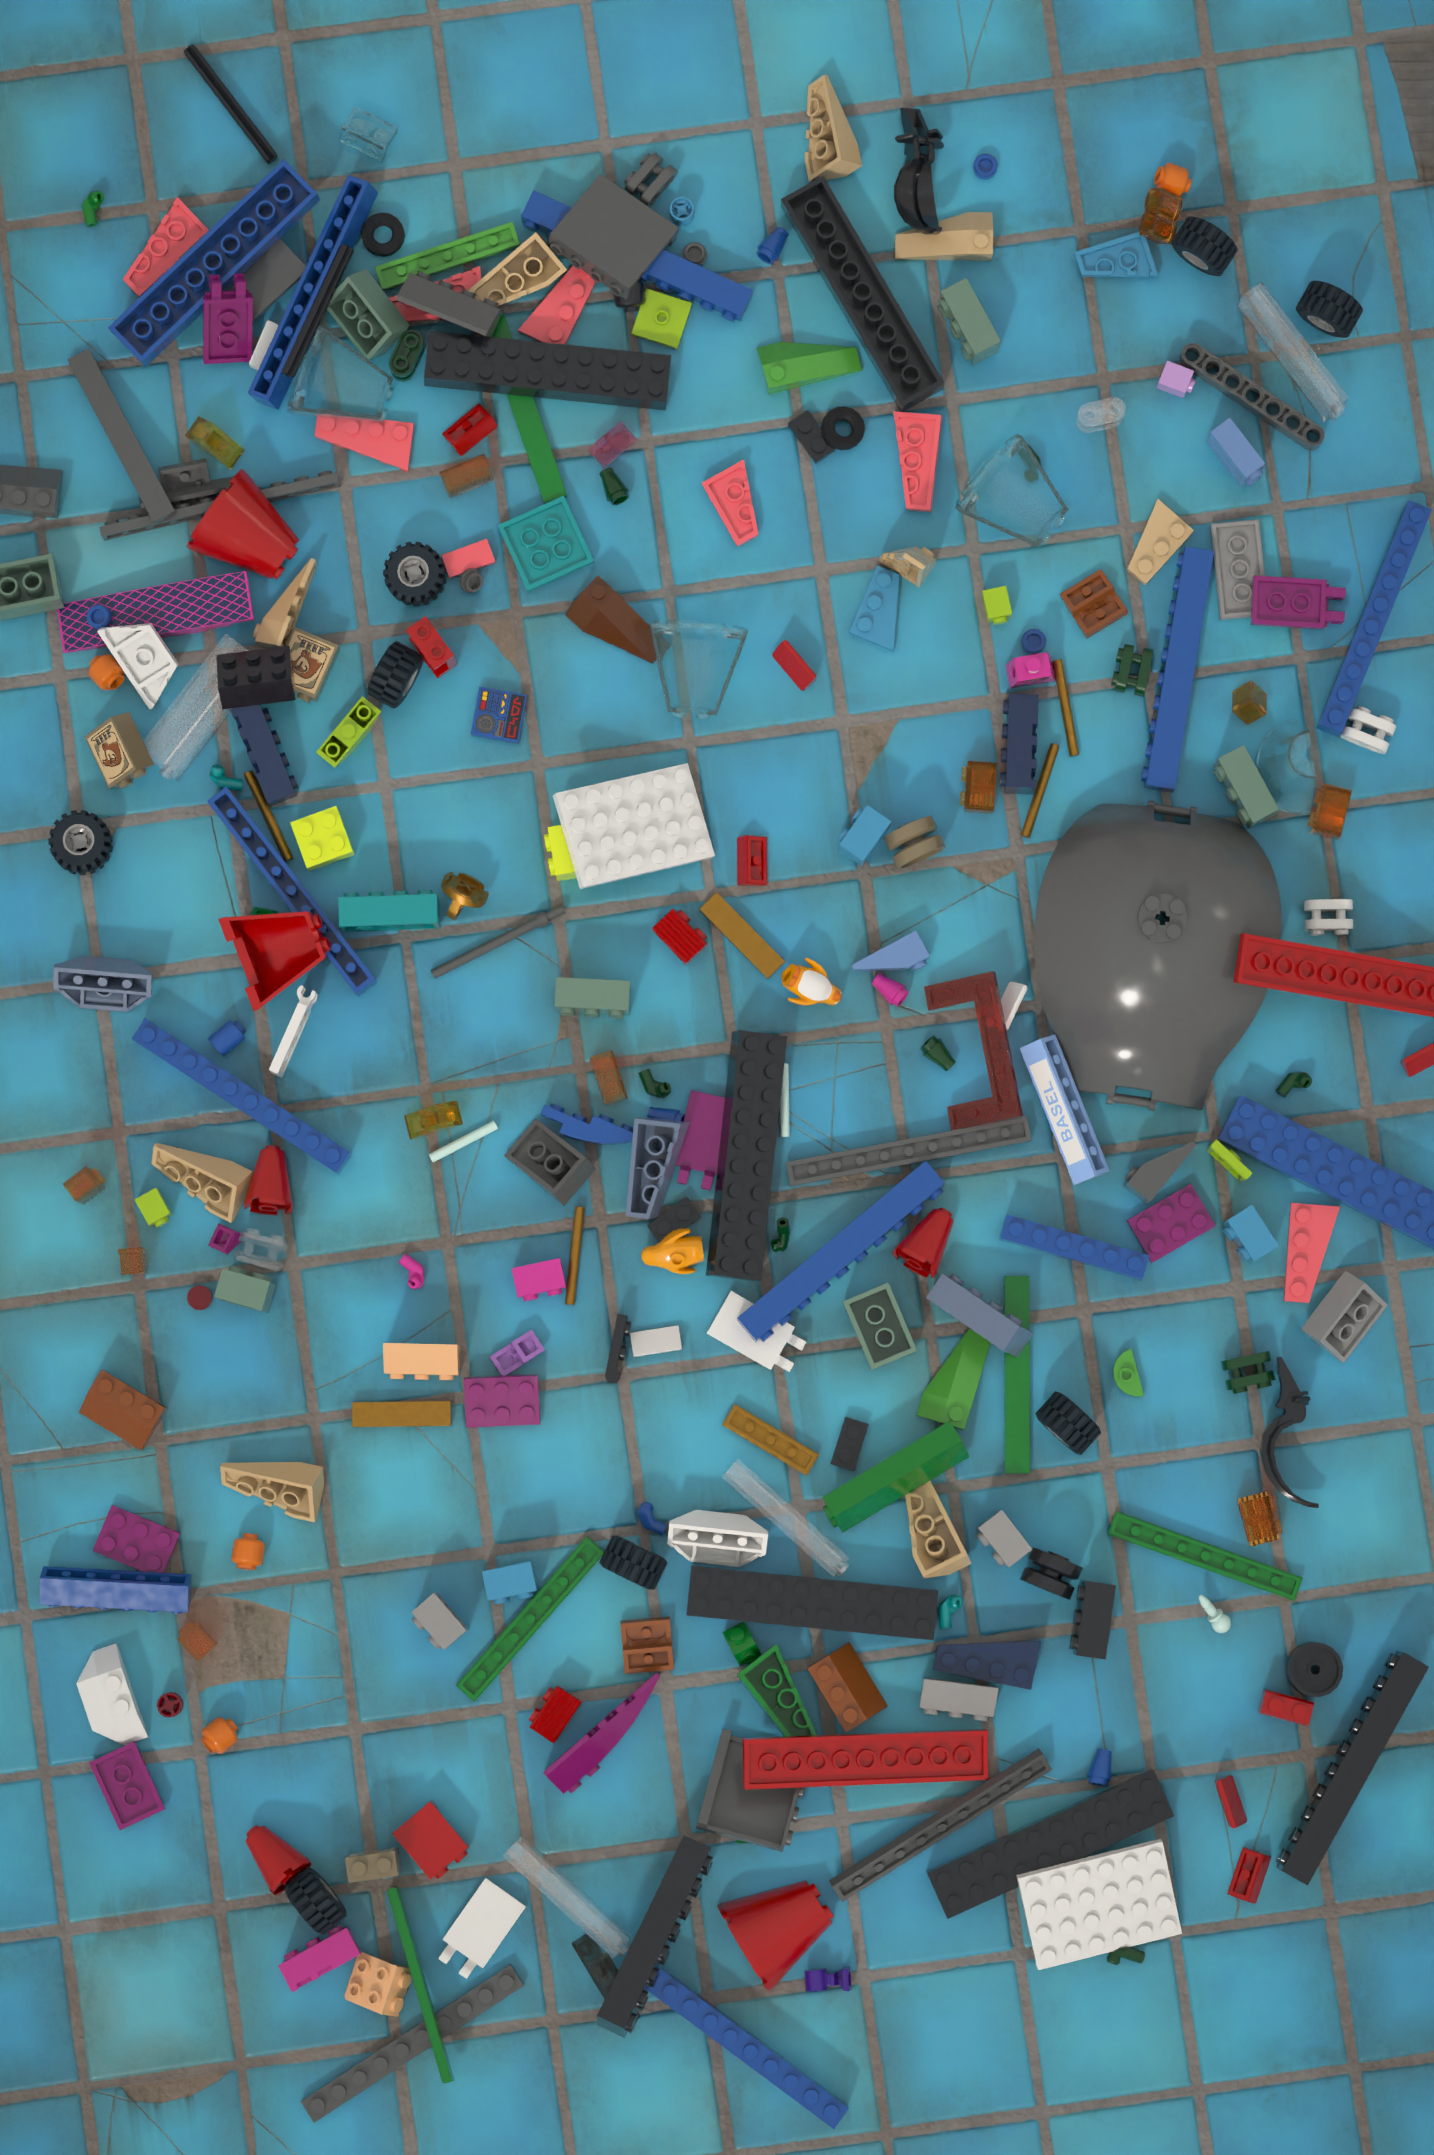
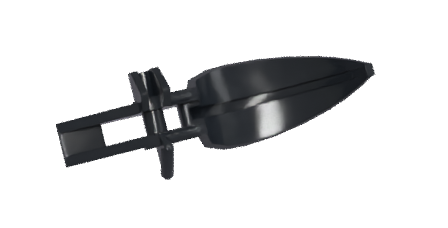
[894,108,944,235]
[1260,1357,1319,1508]

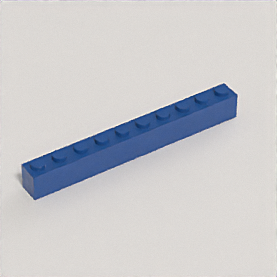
[248,175,378,410]
[521,190,753,322]
[1316,500,1432,737]
[1141,546,1214,793]
[207,787,377,997]
[131,1018,352,1175]
[737,1161,945,1342]
[647,1965,849,2129]

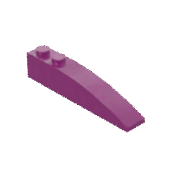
[543,1672,660,1794]

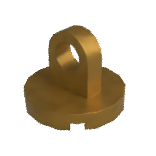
[441,872,489,920]

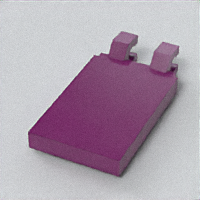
[203,273,253,364]
[1250,575,1346,629]
[676,1090,725,1191]

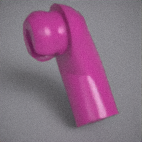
[399,1253,425,1289]

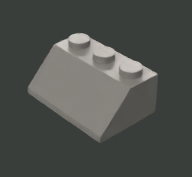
[1301,1271,1388,1363]
[919,1677,998,1721]

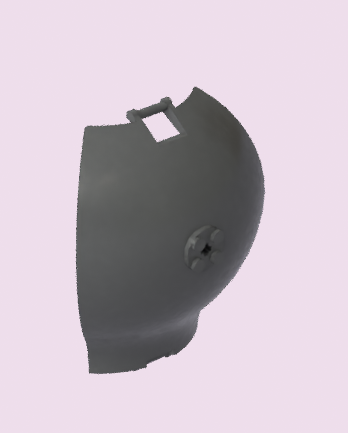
[1034,800,1282,1111]

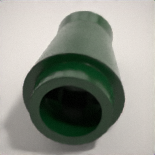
[599,467,629,505]
[920,1035,956,1071]

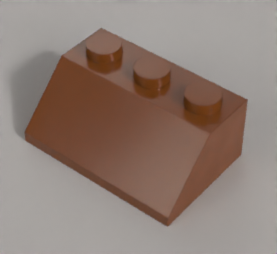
[79,1370,168,1451]
[807,1642,888,1732]

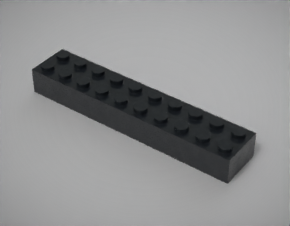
[781,176,944,412]
[424,331,671,410]
[706,1030,787,1281]
[687,1566,938,1640]
[1276,1651,1429,1886]
[926,1769,1174,1919]

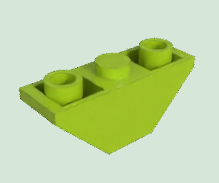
[316,696,381,768]

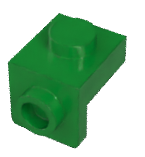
[722,1621,761,1666]

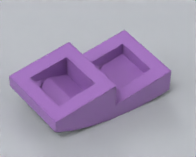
[489,1329,545,1376]

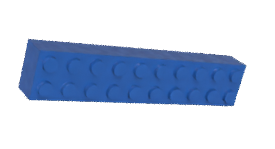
[108,159,320,367]
[1217,1095,1434,1250]

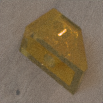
[185,416,244,469]
[404,1101,463,1139]

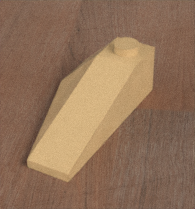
[805,74,862,182]
[895,212,993,261]
[468,232,567,307]
[879,546,936,588]
[253,558,317,648]
[151,1143,253,1223]
[220,1462,324,1522]
[905,1481,972,1578]

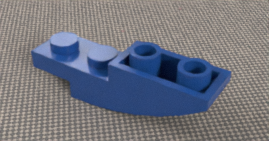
[540,1103,633,1145]

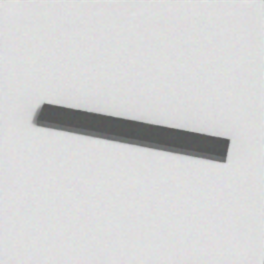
[67,349,176,525]

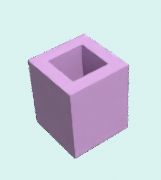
[1157,361,1196,398]

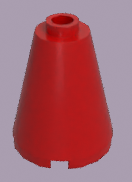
[244,1145,293,1215]
[893,1208,954,1278]
[245,1825,311,1895]

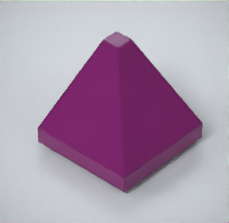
[208,1223,245,1255]

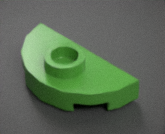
[1113,1348,1144,1397]

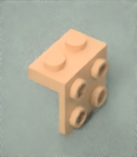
[344,1952,412,2017]

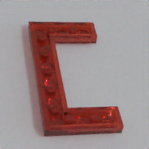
[924,971,1023,1131]

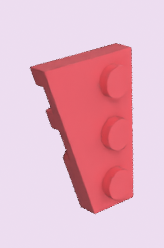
[702,460,758,547]

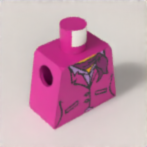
[1006,652,1056,689]

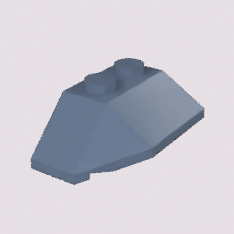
[53,956,152,1012]

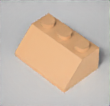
[383,1343,460,1380]

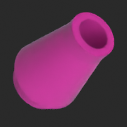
[872,973,909,1007]

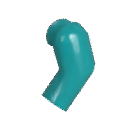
[209,764,243,791]
[938,1594,963,1629]

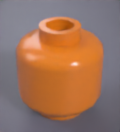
[1154,163,1192,198]
[88,654,125,690]
[231,1533,265,1570]
[201,1717,238,1754]

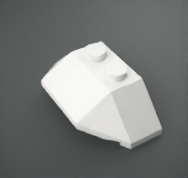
[667,1510,768,1567]
[76,1643,149,1745]

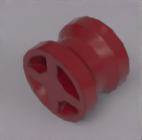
[157,1692,184,1718]

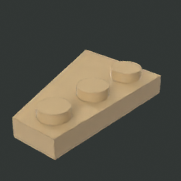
[1127,499,1194,585]

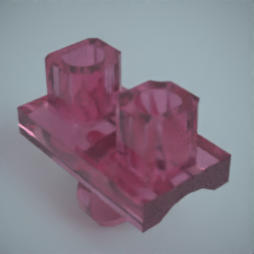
[588,421,637,468]

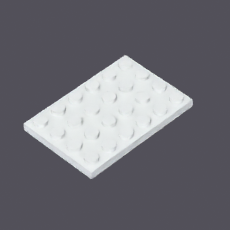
[553,763,715,889]
[1016,1839,1182,1970]

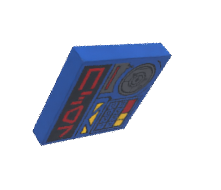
[471,687,528,744]

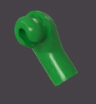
[82,190,104,227]

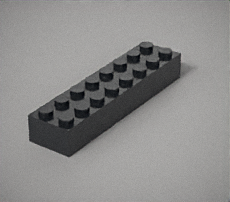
[597,1836,713,2038]

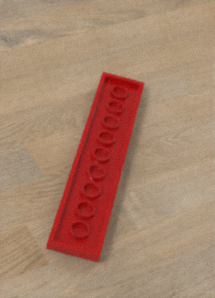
[1233,933,1434,1018]
[742,1729,988,1790]

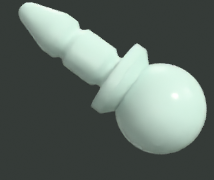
[1199,1595,1231,1633]

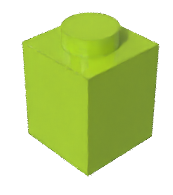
[981,586,1012,625]
[135,1188,173,1228]

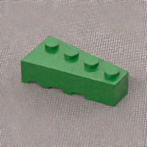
[736,1644,817,1737]

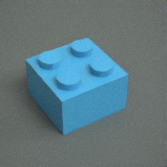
[837,805,892,867]
[1222,1204,1279,1264]
[482,1561,538,1605]

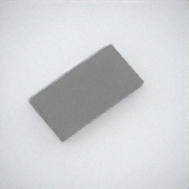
[1210,519,1265,621]

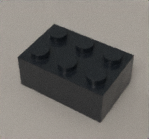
[216,646,296,710]
[1069,1580,1116,1660]

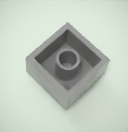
[976,1510,1032,1568]
[411,1592,469,1650]

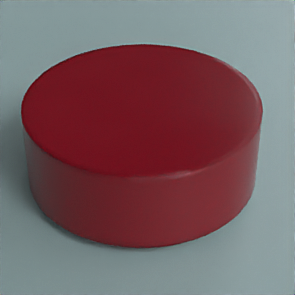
[187,1285,212,1310]

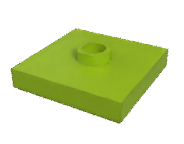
[631,288,692,350]
[1206,1139,1252,1183]

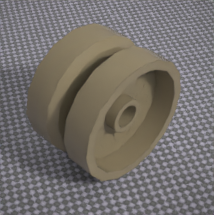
[883,816,946,870]

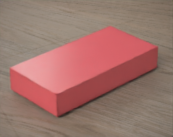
[441,539,496,579]

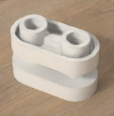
[1340,706,1397,754]
[1304,899,1353,936]

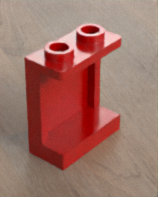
[406,616,457,679]
[392,1800,469,1879]

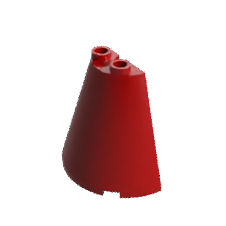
[186,469,299,580]
[218,911,331,1011]
[717,1880,834,1991]

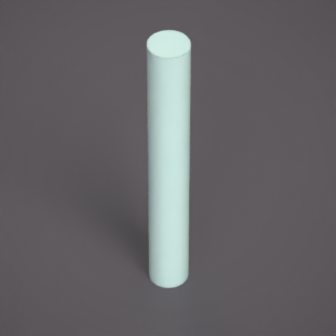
[779,1063,790,1137]
[429,1120,498,1163]

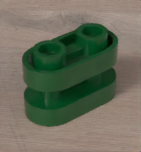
[389,330,425,382]
[1111,644,1153,697]
[1221,1351,1276,1394]

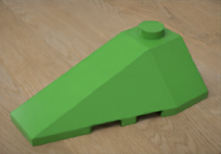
[756,342,862,395]
[916,1329,991,1430]

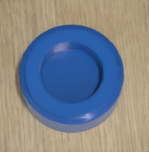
[973,154,998,180]
[86,605,112,630]
[1021,629,1046,654]

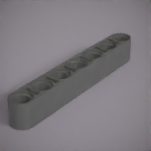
[1180,343,1324,451]

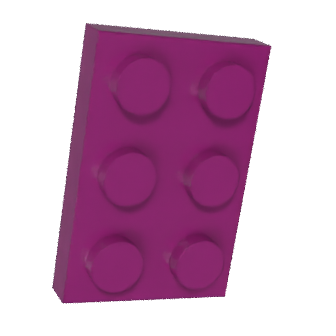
[1127,1184,1216,1263]
[464,1374,540,1428]
[93,1505,181,1573]
[89,1741,166,1830]

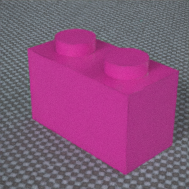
[511,1258,567,1302]

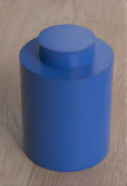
[207,1020,246,1057]

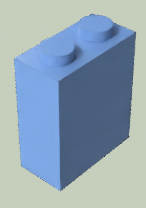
[1206,418,1266,488]

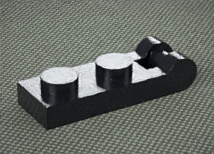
[605,1314,631,1384]

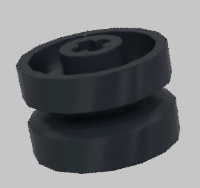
[1020,1547,1083,1600]
[1285,1642,1343,1697]

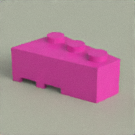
[278,1925,362,1992]

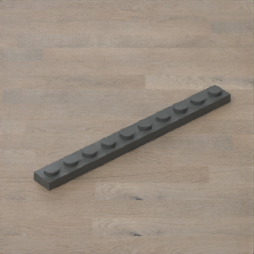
[99,471,341,541]
[786,1116,1032,1187]
[829,1748,1052,1902]
[301,1964,524,2123]

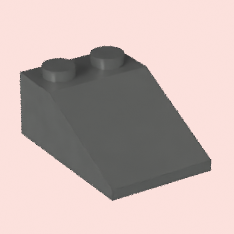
[504,1119,596,1206]
[1124,1141,1197,1205]

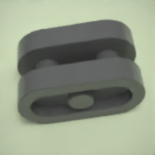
[624,152,678,207]

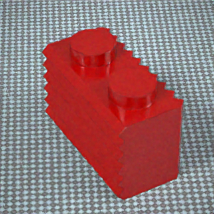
[652,908,707,965]
[528,1685,582,1744]
[1258,1689,1314,1726]

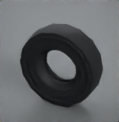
[361,213,405,257]
[821,406,865,450]

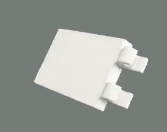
[269,985,318,1078]
[707,1291,807,1373]
[438,1878,526,1979]

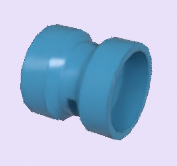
[670,197,694,226]

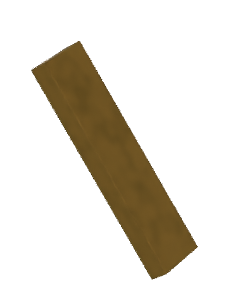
[699,892,785,979]
[352,1401,451,1427]
[722,1404,819,1476]

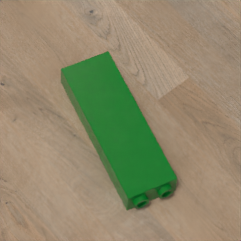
[822,1421,969,1533]

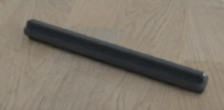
[184,44,278,164]
[282,245,354,378]

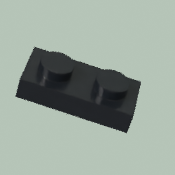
[788,410,836,464]
[647,1197,701,1242]
[830,1417,869,1471]

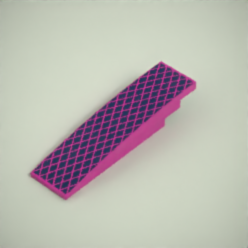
[57,571,254,653]

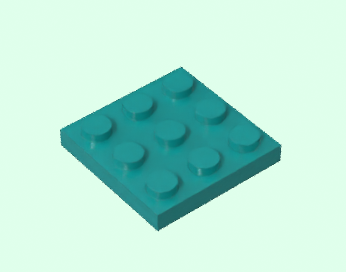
[497,496,594,592]

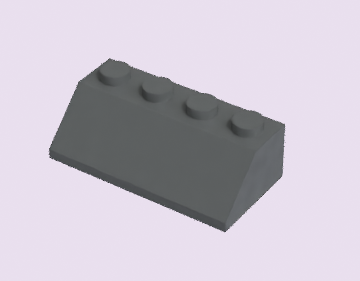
[396,271,503,337]
[0,465,63,519]

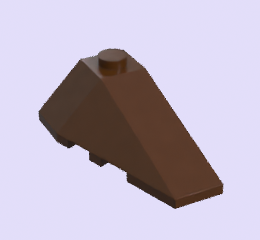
[565,576,669,664]

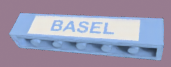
[1020,1034,1110,1185]

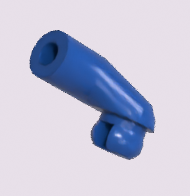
[637,1502,667,1536]

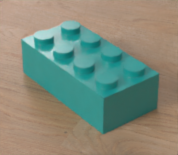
[338,890,440,932]

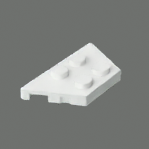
[97,623,178,710]

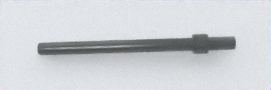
[431,904,566,979]

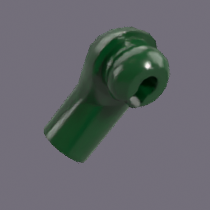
[638,1069,671,1098]
[771,1217,790,1252]
[1107,1947,1145,1965]

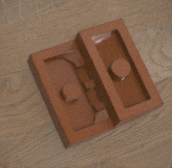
[1060,569,1128,638]
[620,1616,674,1674]

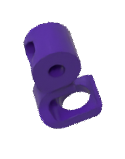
[804,1967,852,1991]

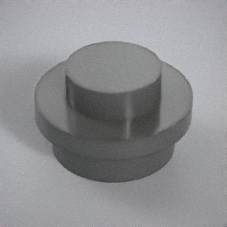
[683,242,707,266]
[459,568,483,593]

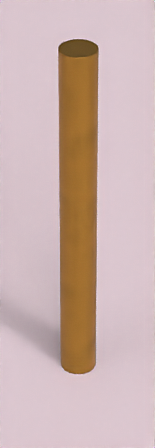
[1053,659,1079,757]
[1021,743,1060,838]
[244,770,293,862]
[565,1206,585,1305]

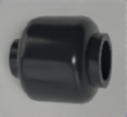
[613,280,646,313]

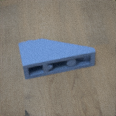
[851,930,930,972]

